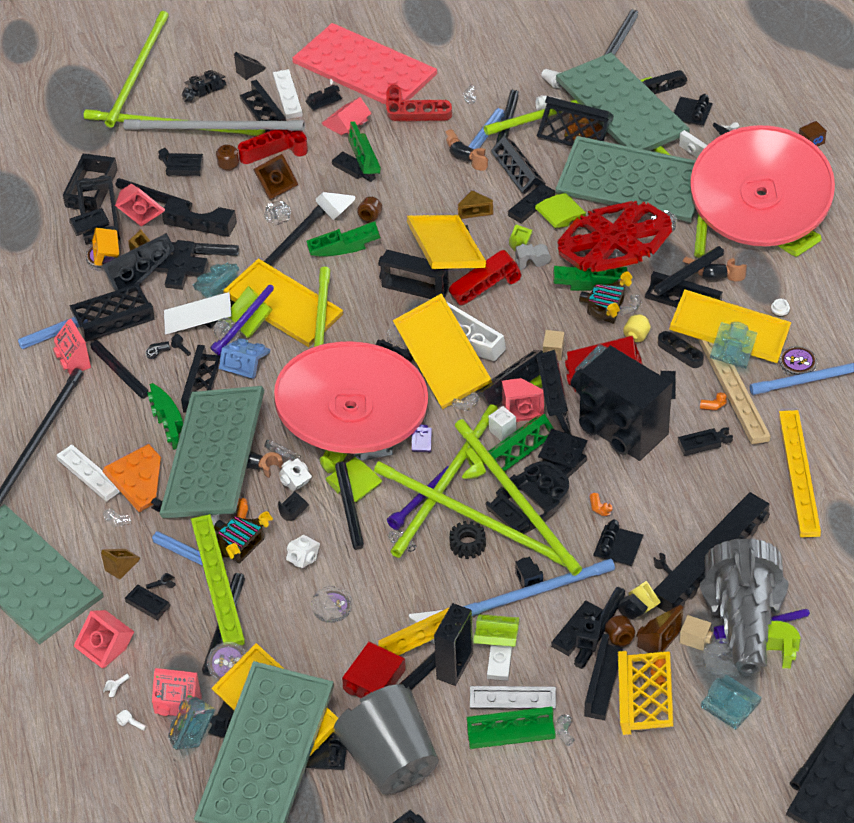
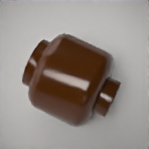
[216,144,239,170]
[357,196,383,222]
[605,615,636,646]

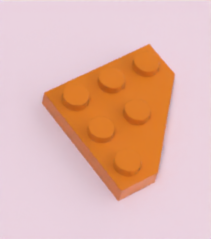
[102,444,161,512]

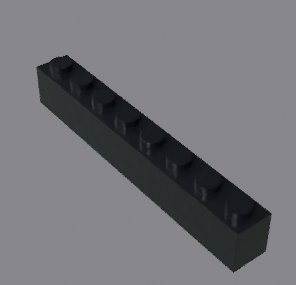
[653,492,770,612]

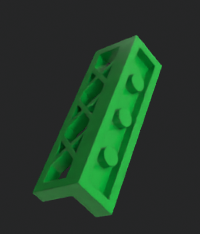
[348,121,381,174]
[488,414,554,471]
[466,706,556,749]

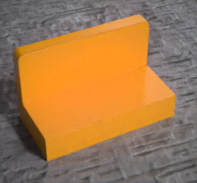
[92,228,119,266]

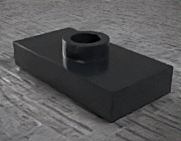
[69,208,110,236]
[125,584,170,620]

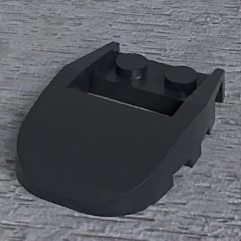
[485,461,569,534]

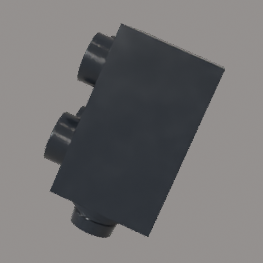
[571,345,672,461]

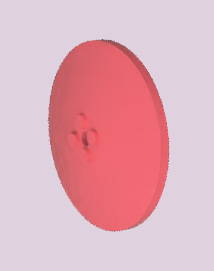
[691,125,835,246]
[274,341,428,454]

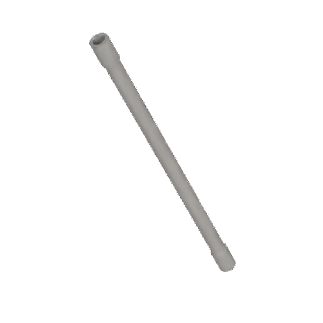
[124,120,305,131]

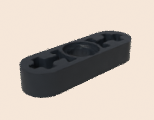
[642,70,688,94]
[658,331,704,368]

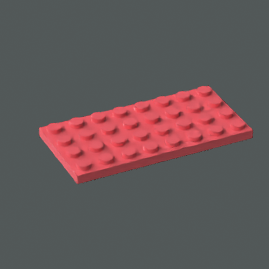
[292,23,437,110]

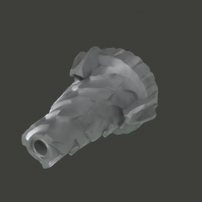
[700,539,789,676]

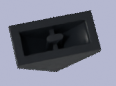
[234,52,266,80]

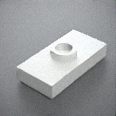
[679,130,707,158]
[487,645,512,681]

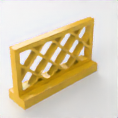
[618,651,674,735]

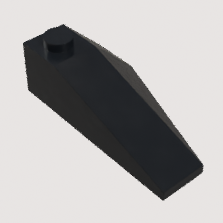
[101,233,175,291]

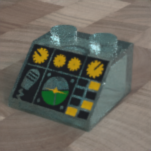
[168,697,216,750]

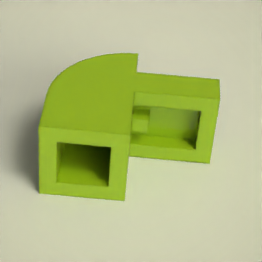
[766,621,801,668]

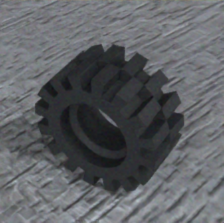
[449,521,486,559]

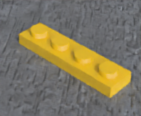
[378,607,450,655]

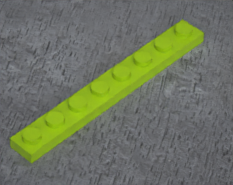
[191,514,245,646]

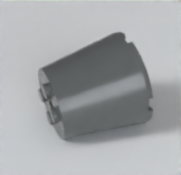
[334,684,439,795]

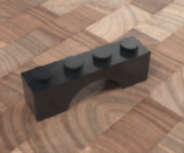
[162,198,237,237]

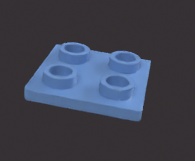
[219,339,271,379]

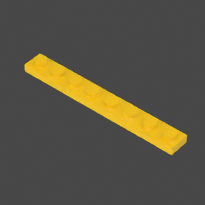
[779,410,821,538]

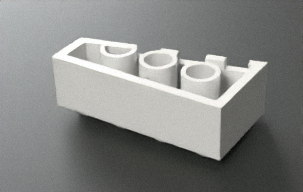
[447,302,506,361]

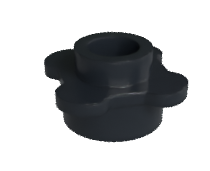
[181,85,196,102]

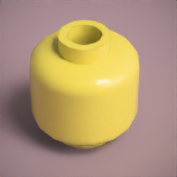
[623,314,651,342]

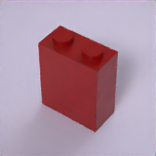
[342,641,406,698]

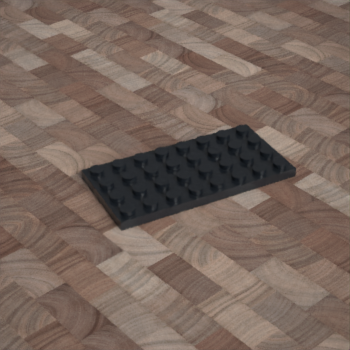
[786,695,854,823]

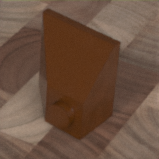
[253,154,299,200]
[636,605,684,653]

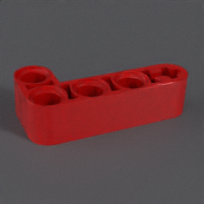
[386,85,453,121]
[238,130,308,164]
[449,250,522,305]

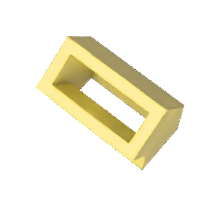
[628,581,661,613]

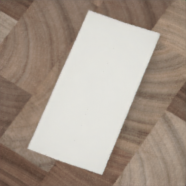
[164,292,231,335]

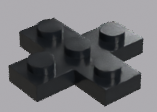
[153,240,209,290]

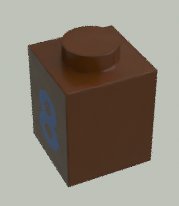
[799,121,827,147]

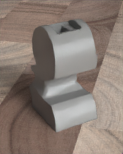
[515,244,551,270]

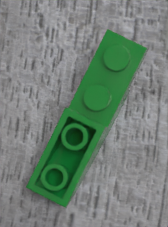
[306,221,381,256]
[553,266,628,291]
[147,383,183,450]

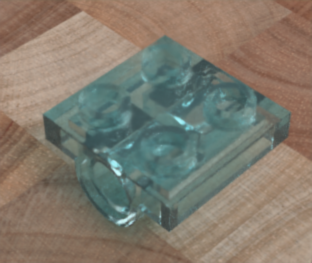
[192,263,240,298]
[710,322,757,369]
[701,675,762,730]

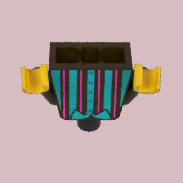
[579,271,633,324]
[214,511,273,564]

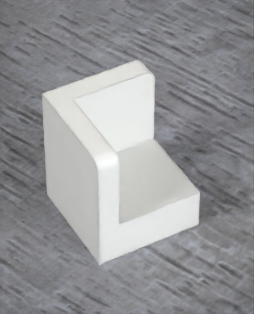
[489,406,516,441]

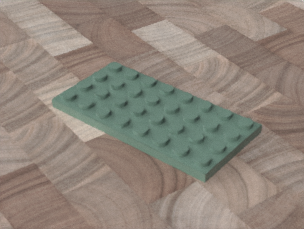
[556,53,690,151]
[556,136,696,222]
[160,386,265,518]
[0,504,104,645]
[194,661,335,823]

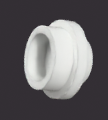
[771,299,790,316]

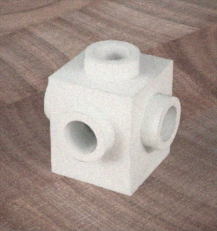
[279,458,312,493]
[286,535,320,568]

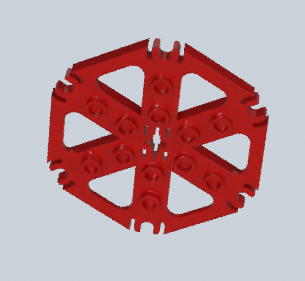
[557,201,673,272]

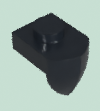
[278,491,309,521]
[618,594,648,619]

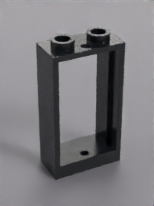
[63,153,118,211]
[76,175,121,245]
[378,249,449,299]
[434,603,473,686]

